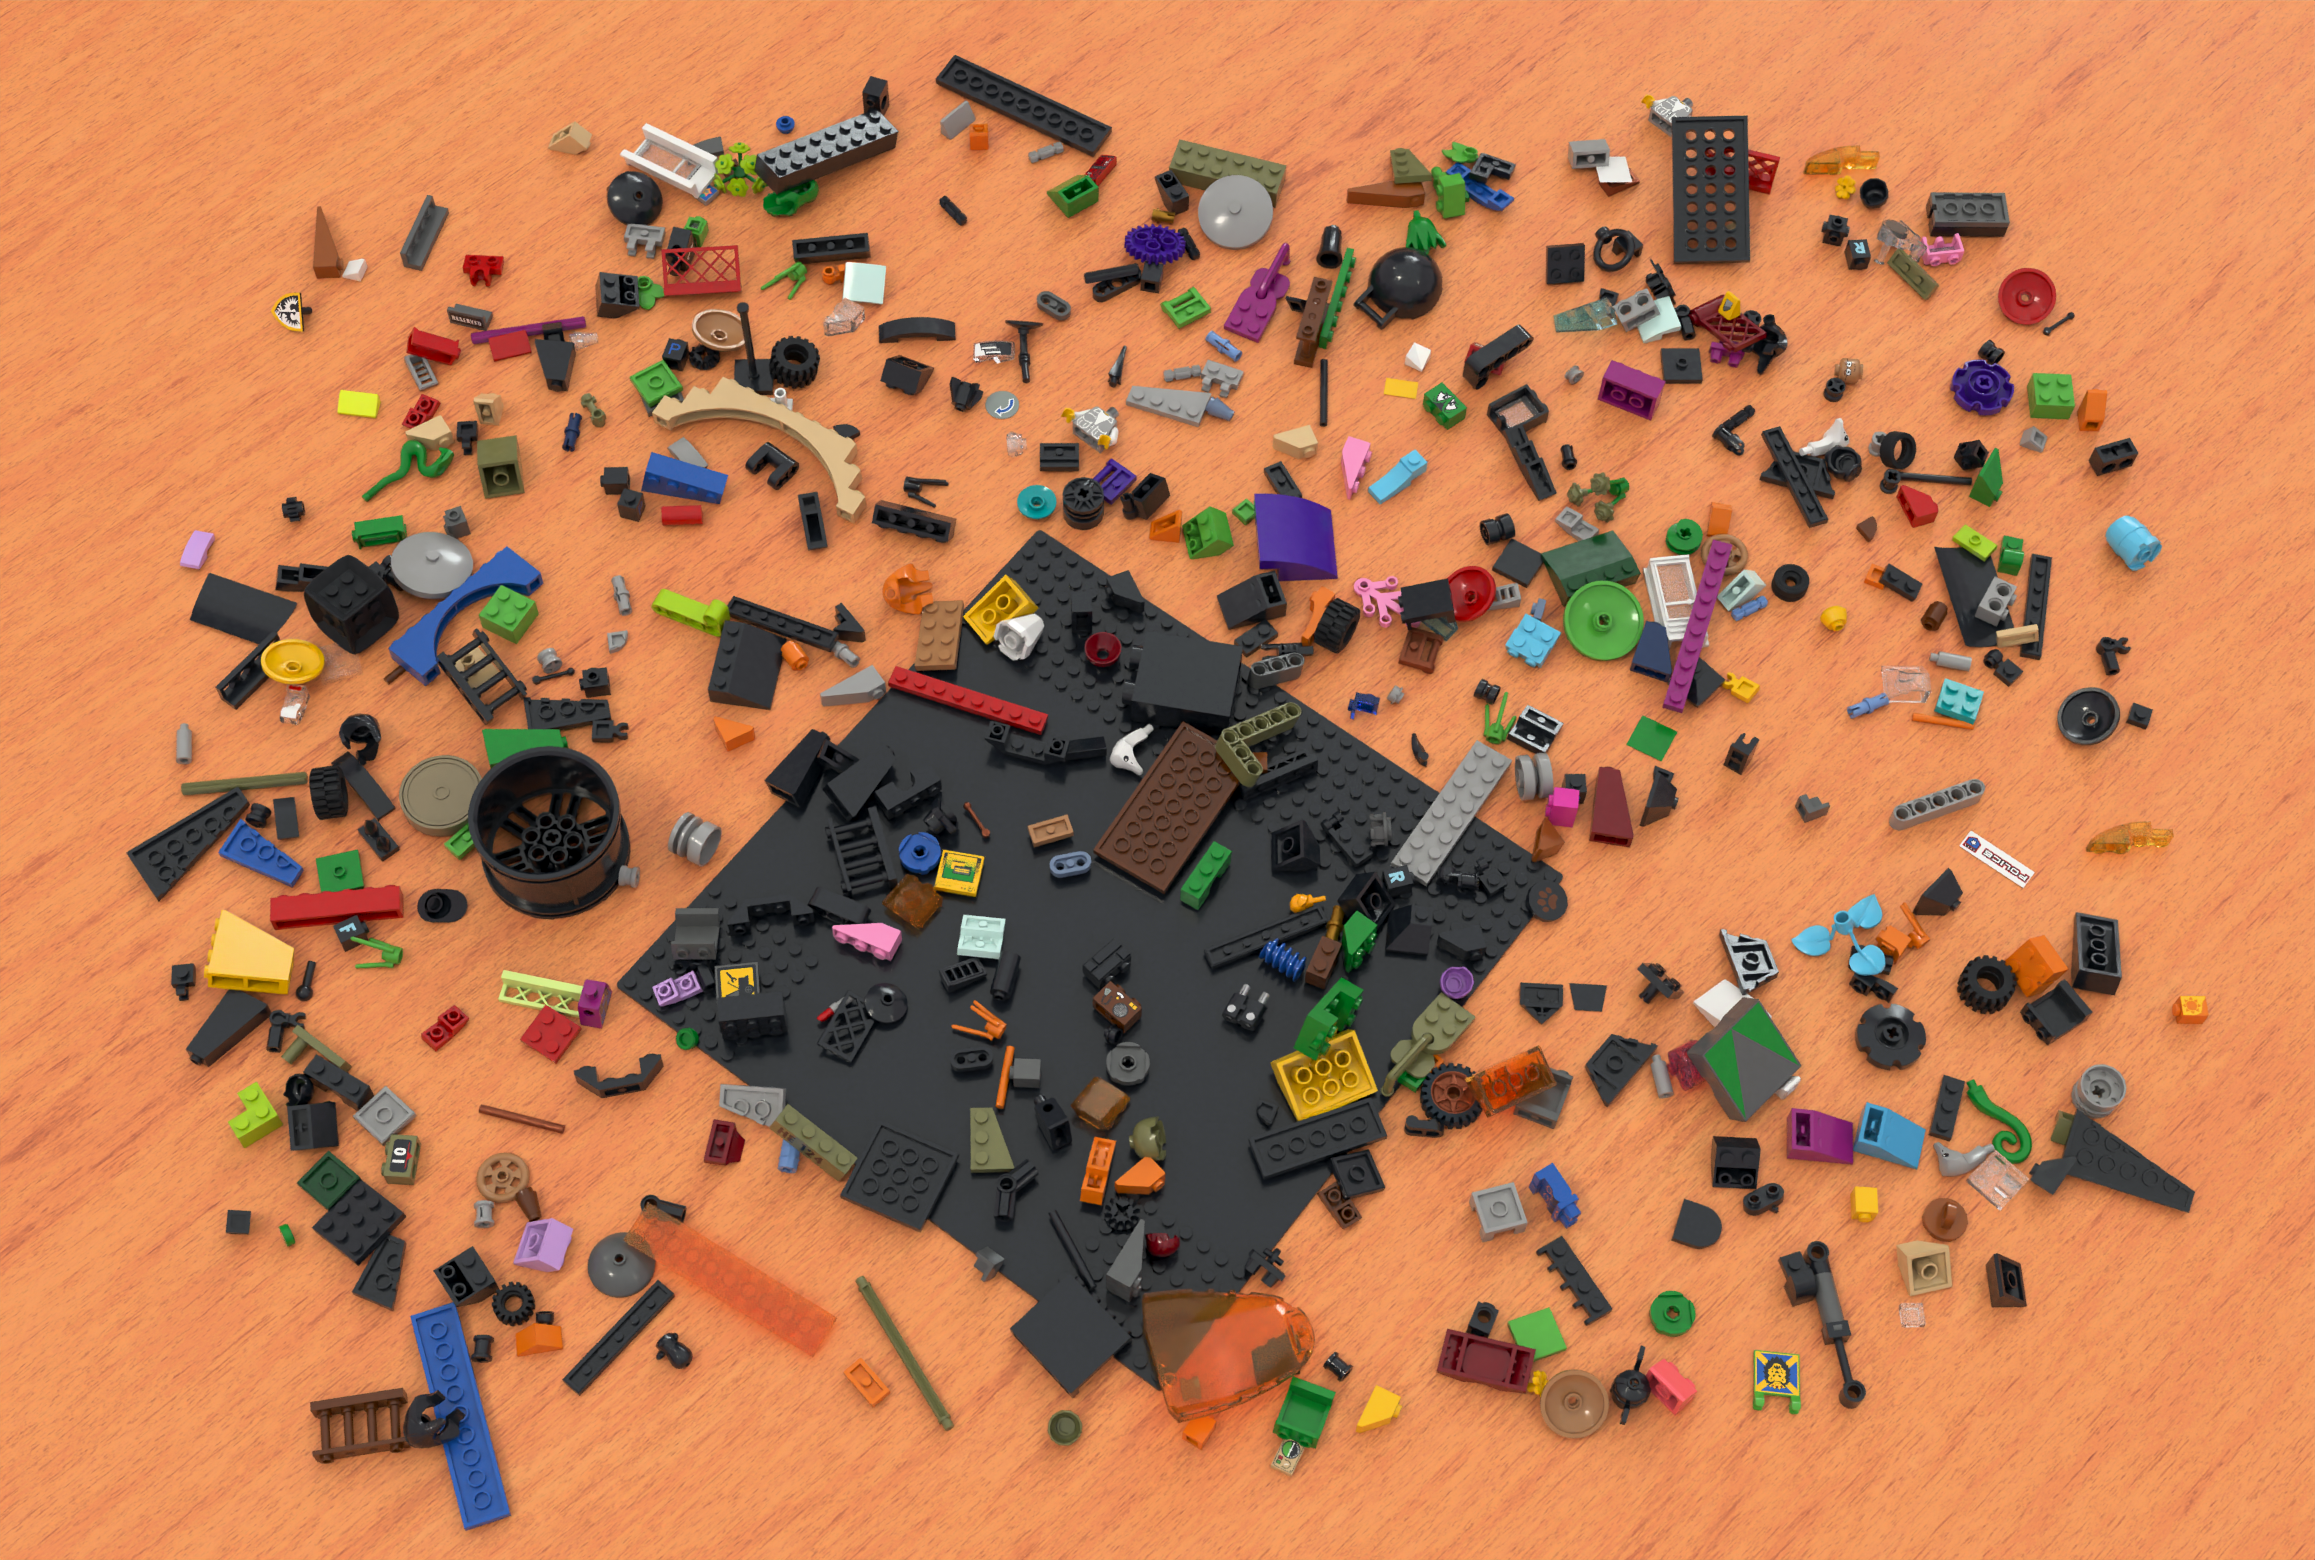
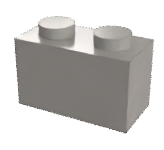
[1568,139,1610,169]

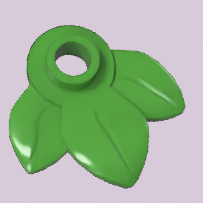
[1442,142,1478,163]
[638,276,664,310]

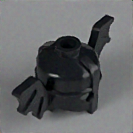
[1610,1346,1651,1425]

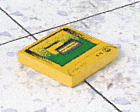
[934,850,985,897]

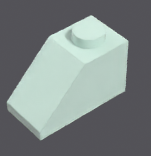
[1717,569,1766,611]

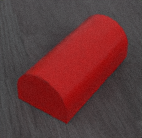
[661,505,703,526]

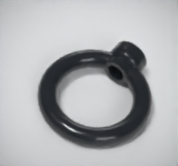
[1593,226,1635,272]

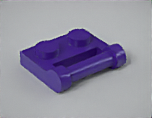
[1093,459,1137,505]

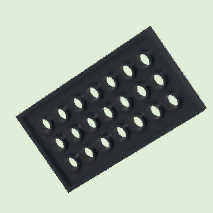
[1672,115,1750,264]

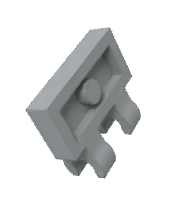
[624,224,666,259]
[1201,360,1244,398]

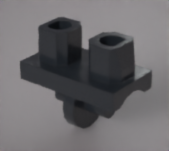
[1244,1247,1286,1288]

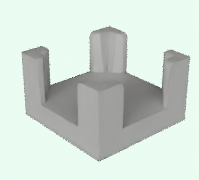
[1469,1182,1528,1243]

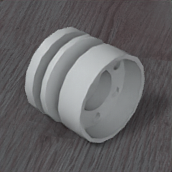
[668,812,722,867]
[2071,1064,2127,1119]

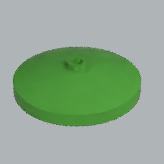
[1563,581,1644,661]

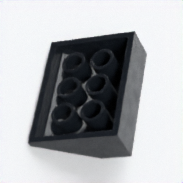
[708,620,787,710]

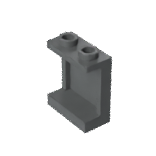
[1513,1062,1573,1129]

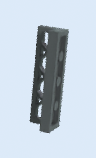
[400,195,449,271]

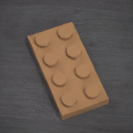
[915,600,964,671]

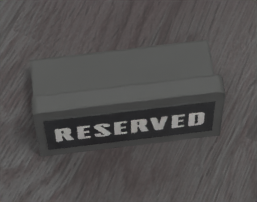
[447,304,493,331]

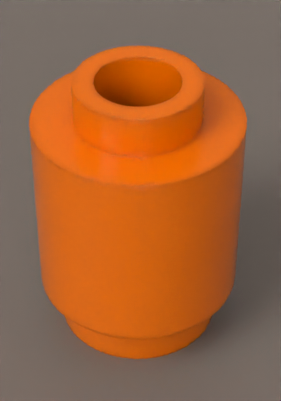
[781,641,809,671]

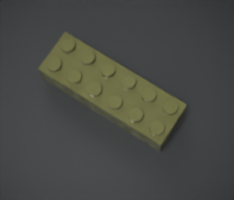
[1169,139,1287,208]

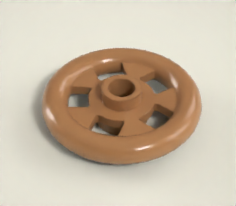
[1701,534,1748,575]
[476,1153,530,1203]

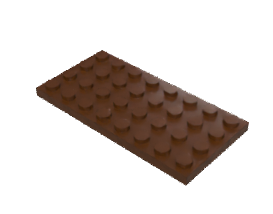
[1093,721,1240,894]

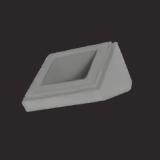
[2020,426,2047,453]

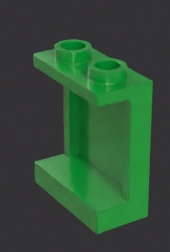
[1273,1376,1336,1449]

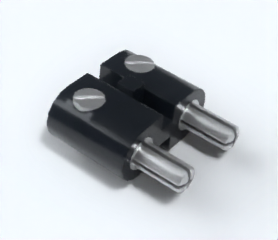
[1222,984,1269,1031]

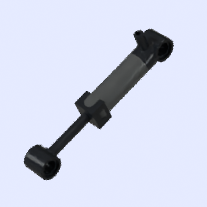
[1803,1241,1866,1409]

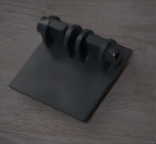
[1645,259,1676,305]

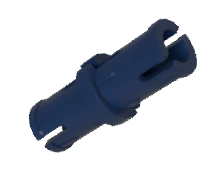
[562,413,582,452]

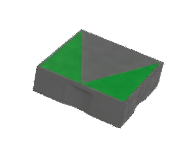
[1687,997,1801,1122]

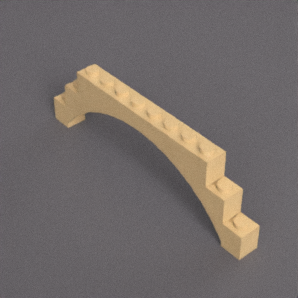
[652,377,867,524]

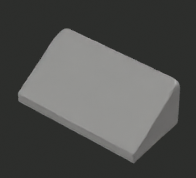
[940,100,976,140]

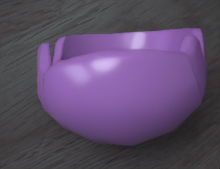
[1439,967,1474,999]

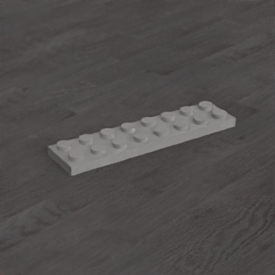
[1391,740,1512,887]

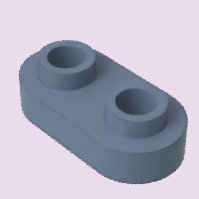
[1050,851,1091,878]

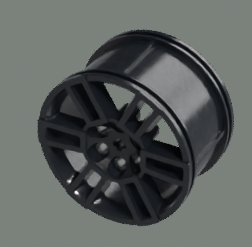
[468,746,631,920]

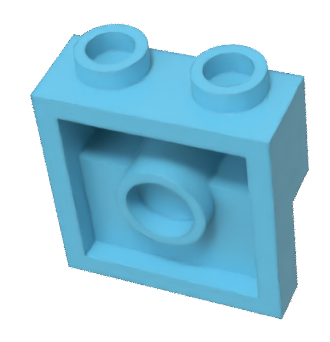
[1505,614,1561,668]

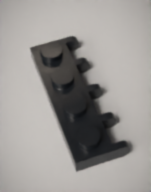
[1536,1236,1612,1326]

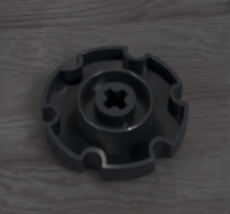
[1855,1004,1926,1070]

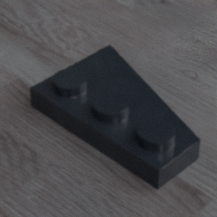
[352,1234,406,1312]

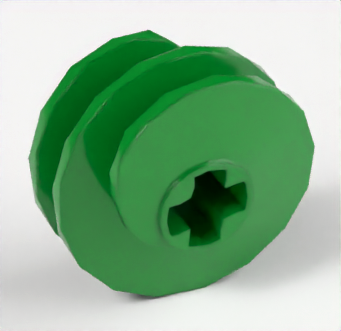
[1665,519,1703,555]

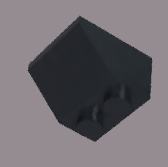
[880,355,934,395]
[1337,872,1395,931]

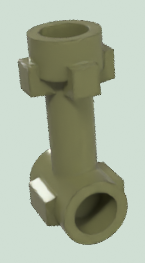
[581,393,606,427]

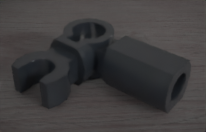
[1674,304,1696,340]
[2096,637,2131,675]
[672,959,716,991]
[266,1010,306,1053]

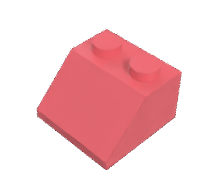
[1646,1359,1697,1415]

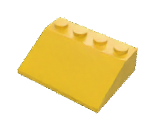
[1270,1029,1378,1121]

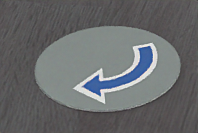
[985,391,1019,419]

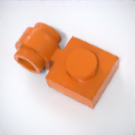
[821,261,856,284]

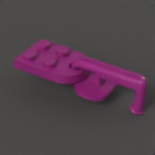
[1224,243,1291,343]

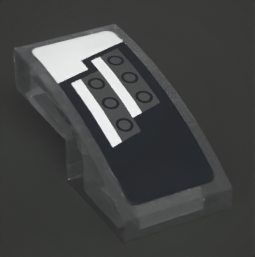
[973,340,1015,363]

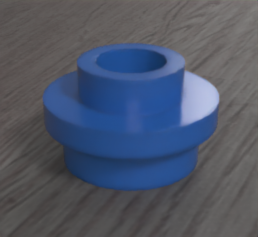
[776,116,795,134]

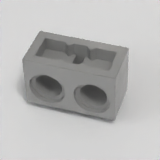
[1613,288,1660,332]
[1975,577,2017,627]

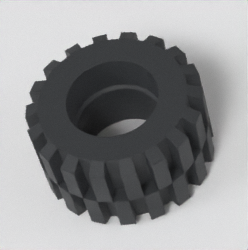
[769,336,820,389]
[1314,598,1360,654]
[309,765,349,820]
[1957,955,2017,1014]

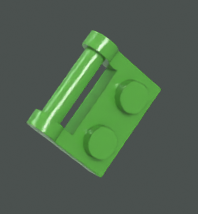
[1160,287,1211,329]

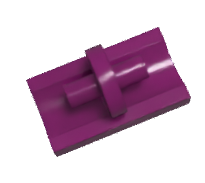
[1708,340,1745,368]

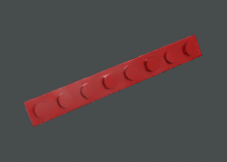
[888,666,1048,735]

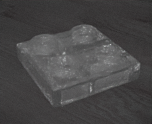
[1966,1150,2030,1211]

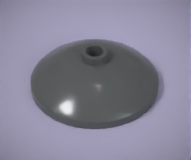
[588,1232,656,1298]

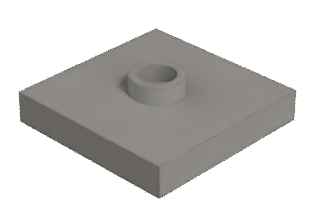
[353,1086,416,1146]

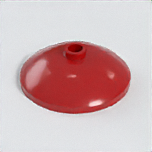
[1998,268,2056,325]
[1448,566,1496,622]

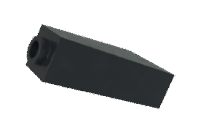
[764,729,831,808]
[822,743,896,822]
[186,989,272,1067]

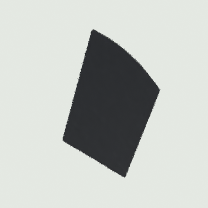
[190,573,297,644]

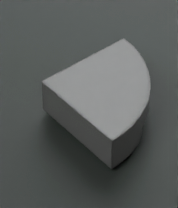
[607,630,628,654]

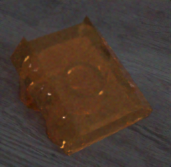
[882,874,943,928]
[1070,1077,1131,1129]

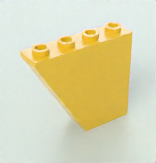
[204,910,294,995]

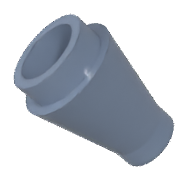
[1205,397,1235,422]

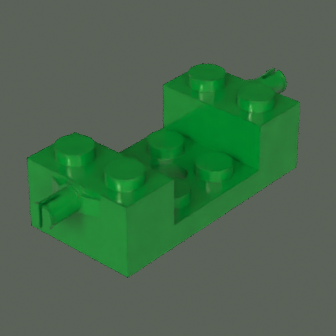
[1293,977,1364,1061]

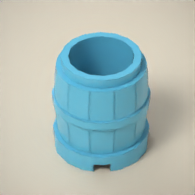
[2105,515,2162,571]

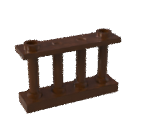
[1294,277,1333,368]
[310,1388,411,1464]

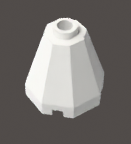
[994,614,1044,660]

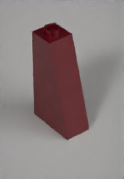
[1589,766,1634,848]

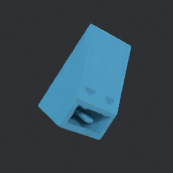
[1853,1102,1926,1170]

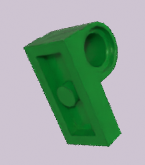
[1997,535,2024,576]

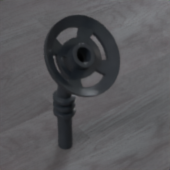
[1005,320,1043,383]

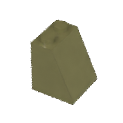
[477,435,525,499]

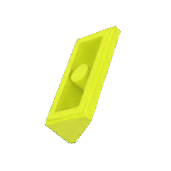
[337,390,381,418]

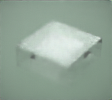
[1899,1303,1926,1327]

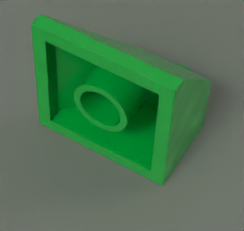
[1969,448,2003,507]

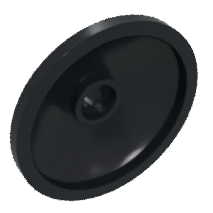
[607,171,663,225]
[2057,687,2120,745]

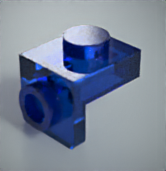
[1348,692,1380,719]

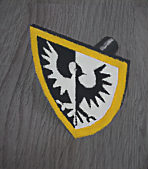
[271,292,312,332]

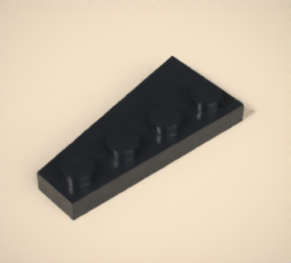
[523,697,611,731]

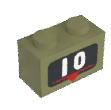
[381,1134,421,1185]

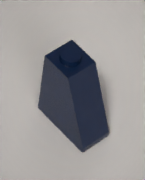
[1630,621,1672,682]

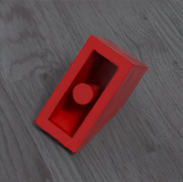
[1896,485,1939,528]

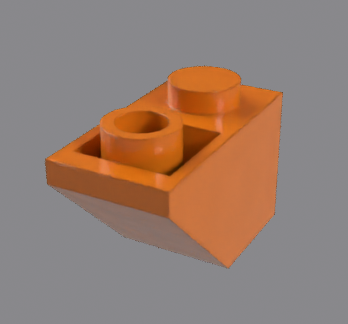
[2077,389,2107,431]

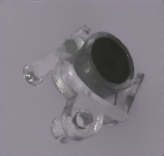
[1874,219,1927,265]

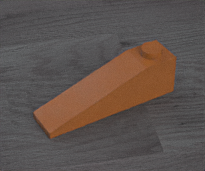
[1346,181,1425,208]
[313,206,344,279]

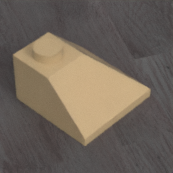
[1896,1240,1952,1296]

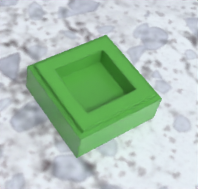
[1232,498,1255,526]

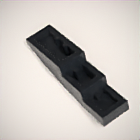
[1502,423,1556,501]

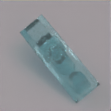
[1554,297,1617,332]

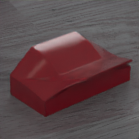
[704,1119,745,1166]

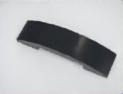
[879,317,956,343]
[331,751,396,821]

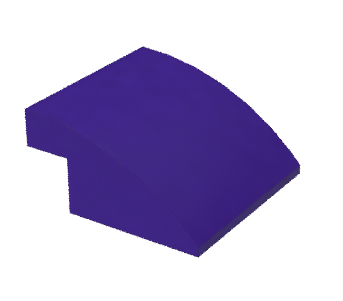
[1254,494,1338,581]

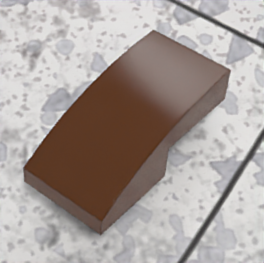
[1317,1181,1362,1229]

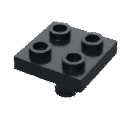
[1546,243,1585,284]
[1637,963,1684,1004]

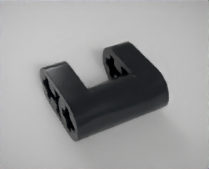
[745,442,799,490]

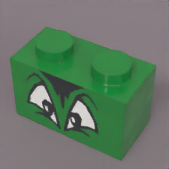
[1423,382,1467,430]

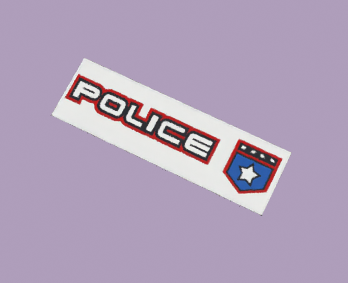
[1959,831,2035,888]

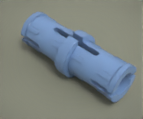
[1205,331,1242,362]
[1847,693,1889,719]

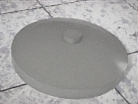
[1198,175,1273,250]
[391,532,473,599]

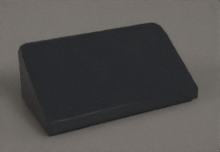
[1065,736,1107,760]

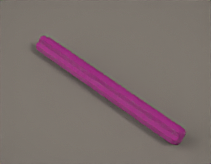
[471,316,586,344]

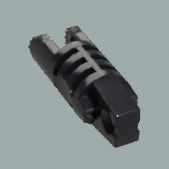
[1261,642,1314,660]

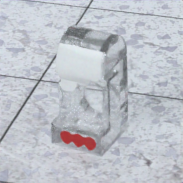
[280,684,310,725]

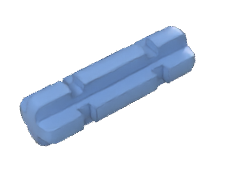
[1731,596,1768,621]

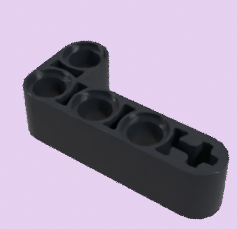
[1463,324,1534,390]

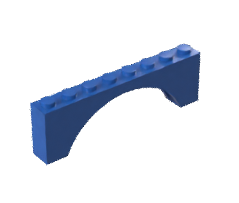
[388,546,543,686]

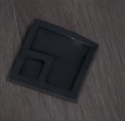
[1667,657,1725,708]

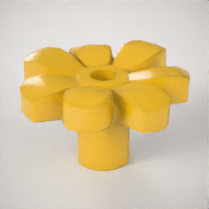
[1835,175,1856,199]
[1527,1370,1548,1397]

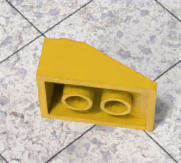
[963,575,1038,645]

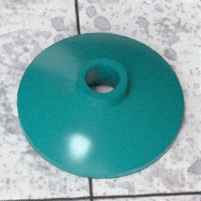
[1017,485,1057,519]

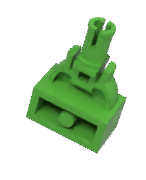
[1431,167,1465,219]

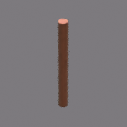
[479,1104,565,1134]

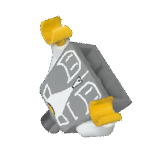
[1641,94,1693,138]
[1061,407,1119,453]

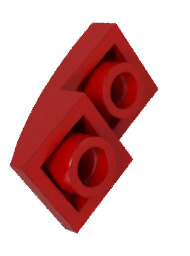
[402,394,441,429]
[421,1005,469,1052]

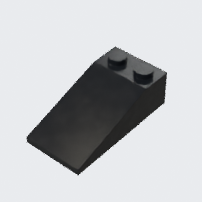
[2071,912,2122,996]

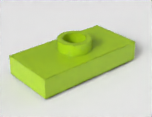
[1952,524,1997,562]

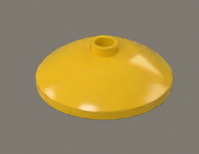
[261,639,325,685]

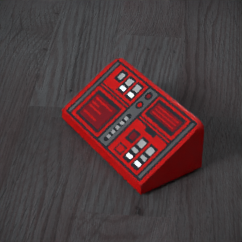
[1084,155,1117,186]

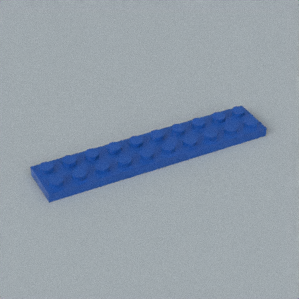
[410,1302,511,1531]

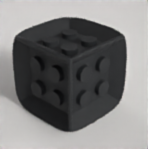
[304,555,399,655]

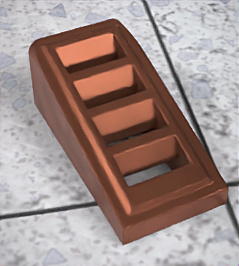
[1599,168,1640,197]

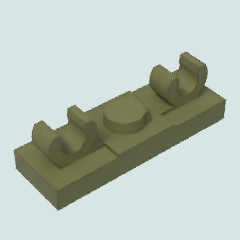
[1887,248,1939,300]

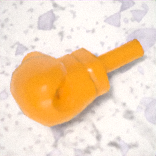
[1290,894,1326,913]

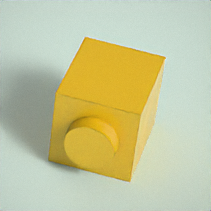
[1850,1186,1878,1222]

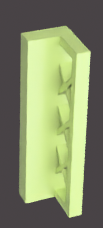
[498,970,583,1018]

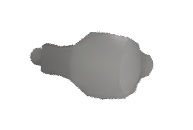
[1933,1142,1995,1177]

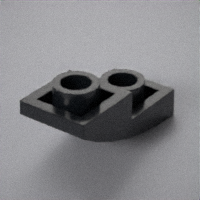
[273,797,299,840]
[1849,973,1898,1003]

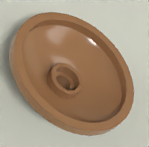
[692,309,745,352]
[1540,1369,1609,1438]

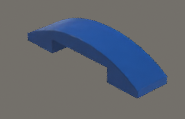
[1446,162,1514,211]

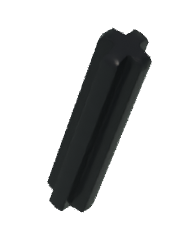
[1084,263,1139,284]

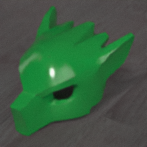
[1406,210,1447,254]

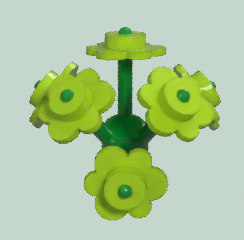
[713,142,766,197]

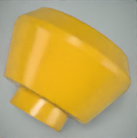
[1820,606,1847,631]

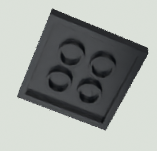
[312,1179,406,1266]

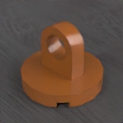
[1922,1198,1968,1242]

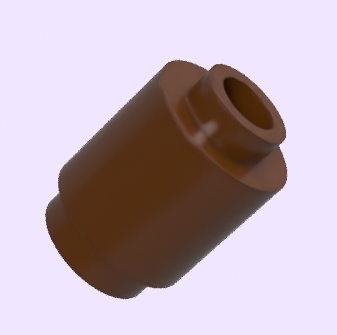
[1921,601,1948,631]

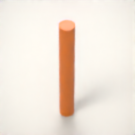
[1912,713,1975,730]
[995,1046,1015,1109]

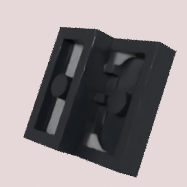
[1507,705,1564,754]

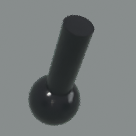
[296,961,316,1001]

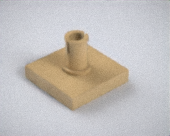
[454,647,499,688]

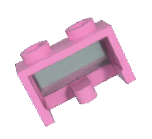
[1918,233,1964,266]

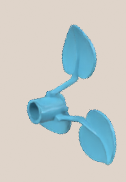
[1791,894,1886,976]

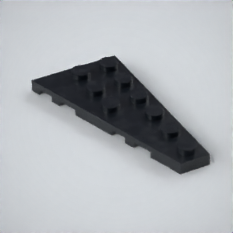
[2061,1109,2195,1213]

